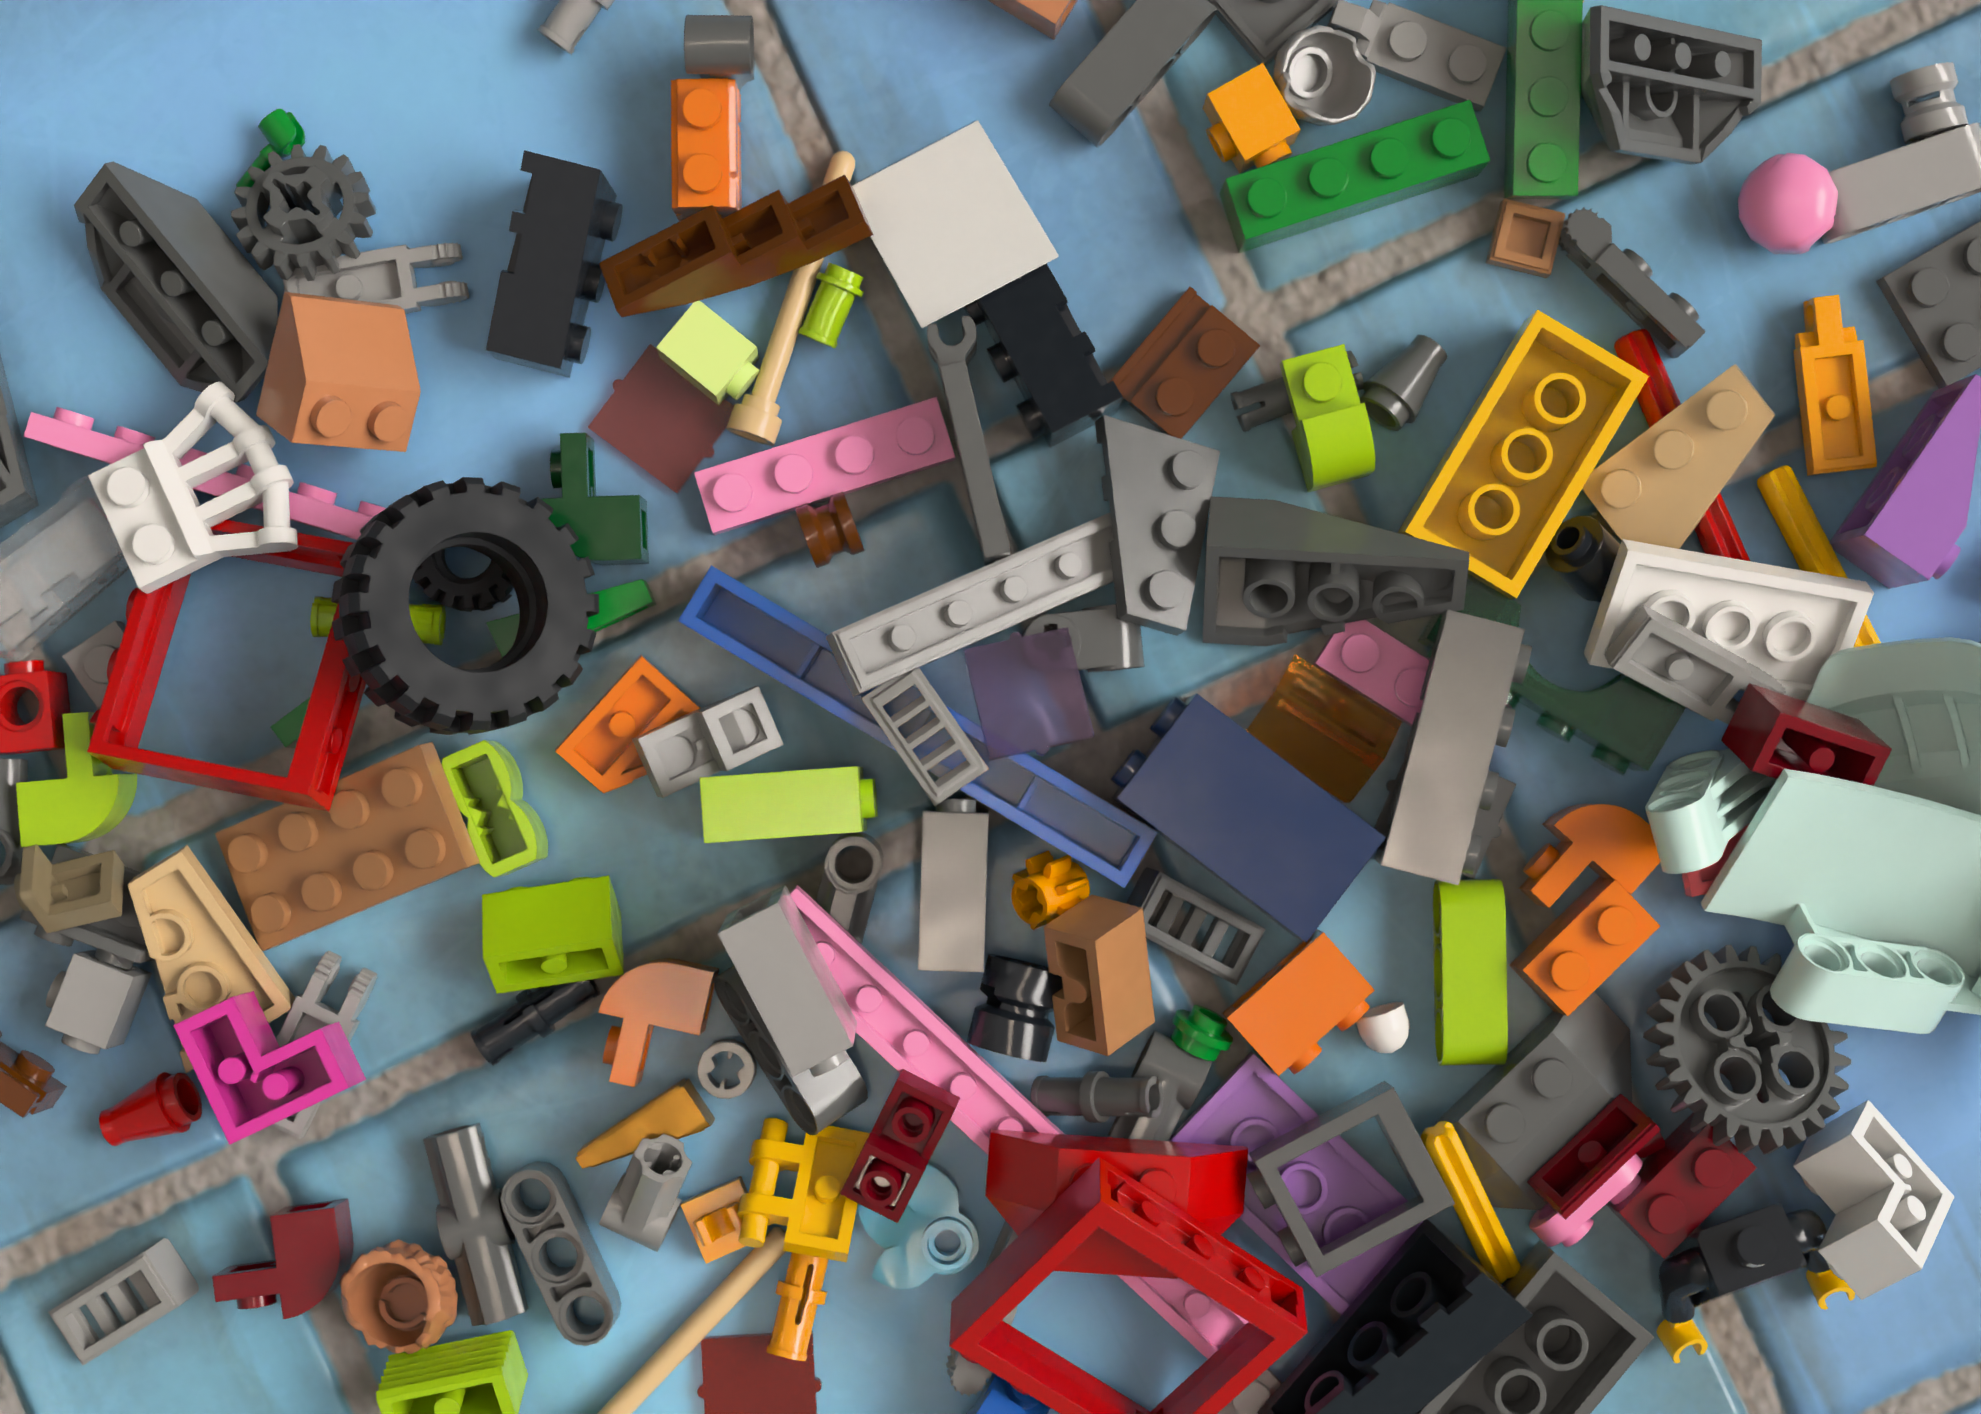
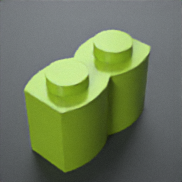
[442,740,548,878]

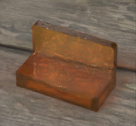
[1246,654,1402,803]

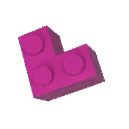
[173,991,366,1145]

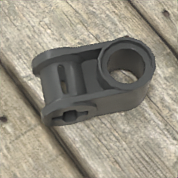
[1019,604,1145,674]

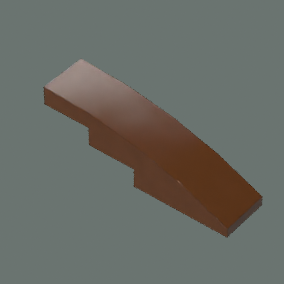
[599,174,874,317]

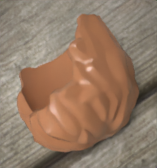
[339,1239,458,1354]

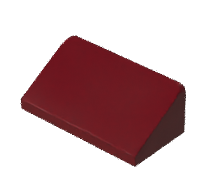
[1527,1093,1661,1220]

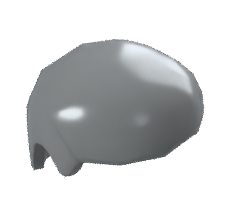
[1273,25,1376,126]

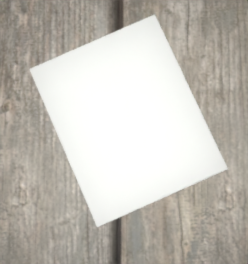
[852,120,1059,328]

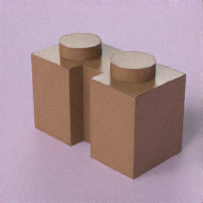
[1044,894,1155,1056]

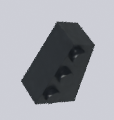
[486,150,623,378]
[963,263,1122,448]

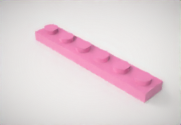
[24,407,386,540]

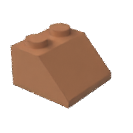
[256,292,421,452]

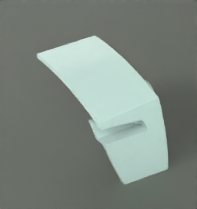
[1701,769,1981,1034]

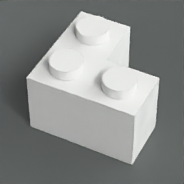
[1793,1100,1954,1300]

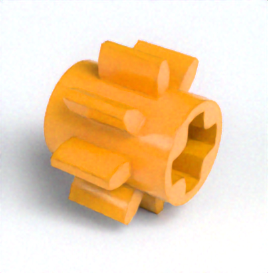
[1011,850,1090,930]

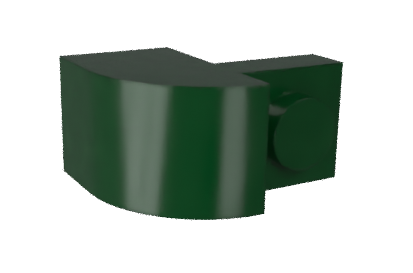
[541,433,649,565]

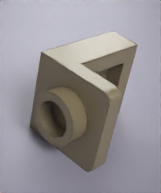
[14,844,125,933]

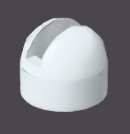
[1356,1002,1410,1053]

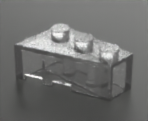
[0,476,130,661]

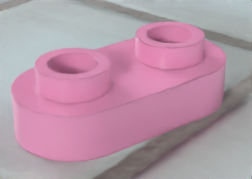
[1529,1154,1643,1247]

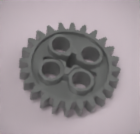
[1643,945,1851,1155]

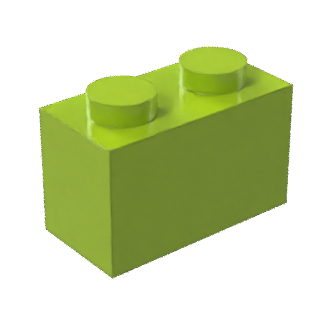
[482,875,624,994]

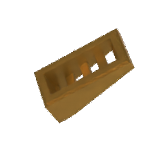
[575,1078,715,1169]

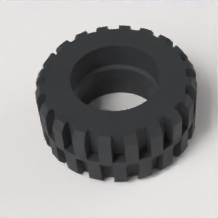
[331,477,599,735]

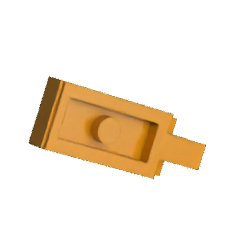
[1793,295,1877,476]

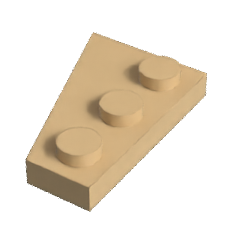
[1582,364,1775,549]
[128,845,296,1073]

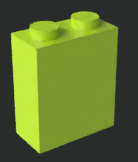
[699,766,878,843]

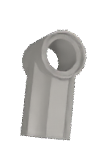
[599,1134,692,1252]

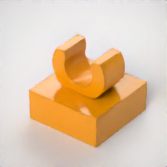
[680,1176,748,1264]

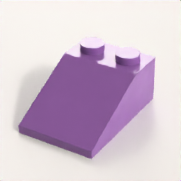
[1830,374,1981,589]

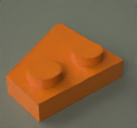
[555,655,701,794]

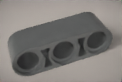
[1049,0,1218,148]
[714,965,868,1135]
[501,1161,621,1346]

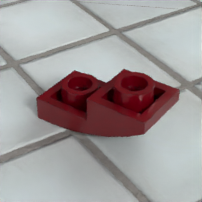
[840,1069,960,1223]

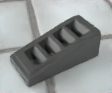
[1126,867,1266,985]

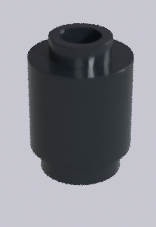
[1545,516,1620,603]

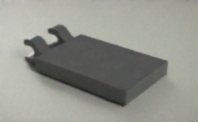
[927,315,1010,566]

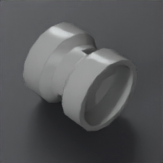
[1890,62,1969,144]

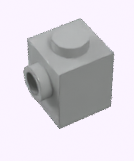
[45,950,152,1054]

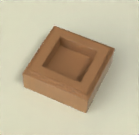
[1486,198,1566,278]

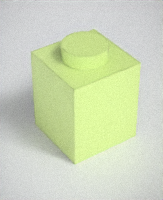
[656,301,760,407]

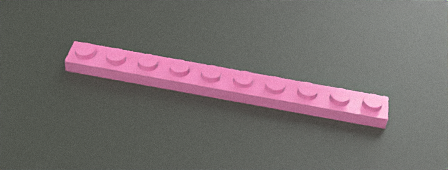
[790,885,1248,1359]

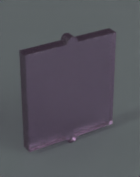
[963,627,1095,761]

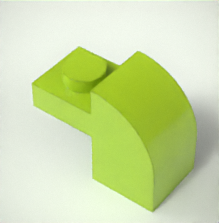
[1279,344,1375,492]
[16,712,137,847]

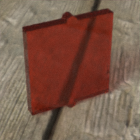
[588,344,734,494]
[697,1331,822,1414]

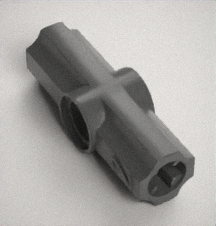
[423,1123,528,1326]

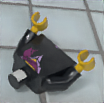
[1656,1202,1855,1364]

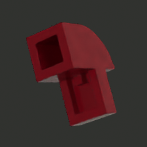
[212,1198,354,1319]

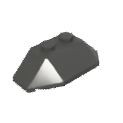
[1581,5,1762,165]
[74,161,278,403]
[1420,992,1632,1210]

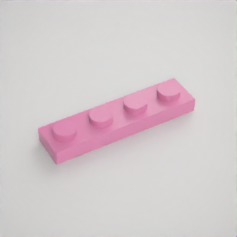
[694,397,956,535]

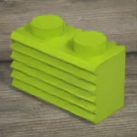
[376,1330,528,1414]

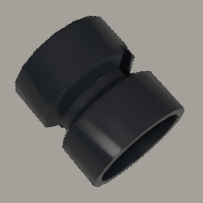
[966,954,1063,1062]

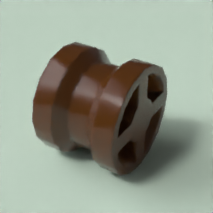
[795,492,865,568]

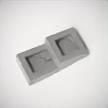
[632,686,784,798]

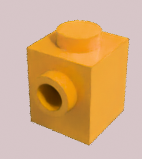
[1202,63,1301,174]

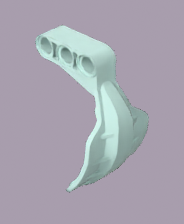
[1645,637,1981,874]

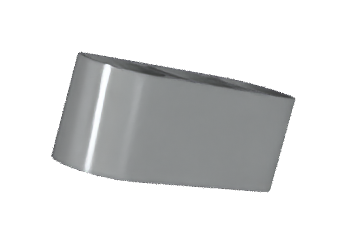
[1822,123,1981,244]

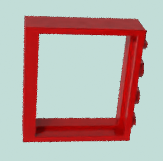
[87,520,366,812]
[949,1157,1308,1414]

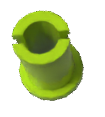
[798,263,864,349]

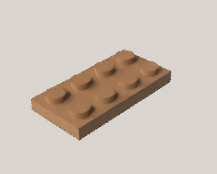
[215,742,480,951]

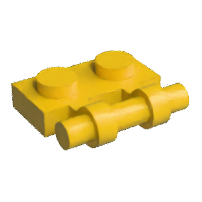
[737,1118,870,1262]

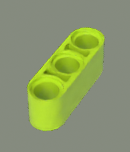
[1432,879,1508,1066]

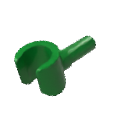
[236,109,305,188]

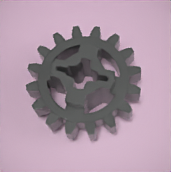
[231,144,376,281]

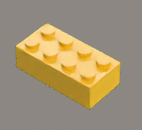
[1397,310,1649,603]

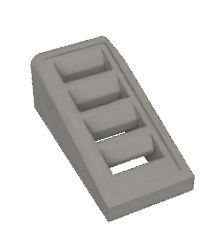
[861,668,989,806]
[48,1238,199,1365]

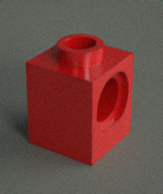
[0,660,71,755]

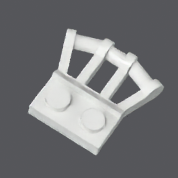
[88,381,298,594]

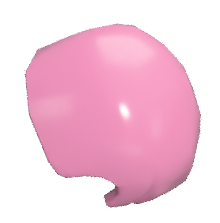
[1738,153,1838,254]

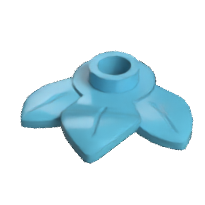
[857,1164,979,1290]

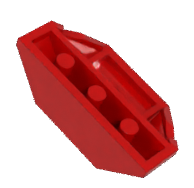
[985,1129,1248,1279]

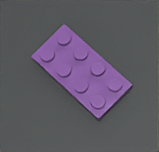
[1168,1051,1423,1315]

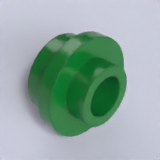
[1171,1005,1233,1061]

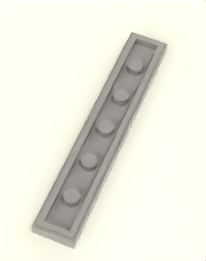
[826,513,1113,697]

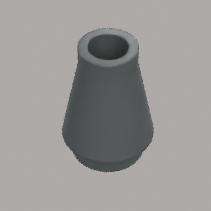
[1360,335,1447,431]

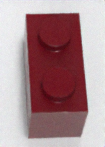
[1721,683,1892,786]
[1606,1113,1757,1259]

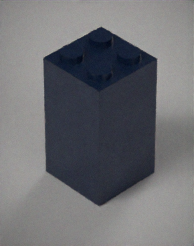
[1110,693,1386,942]

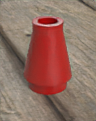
[99,1072,202,1146]

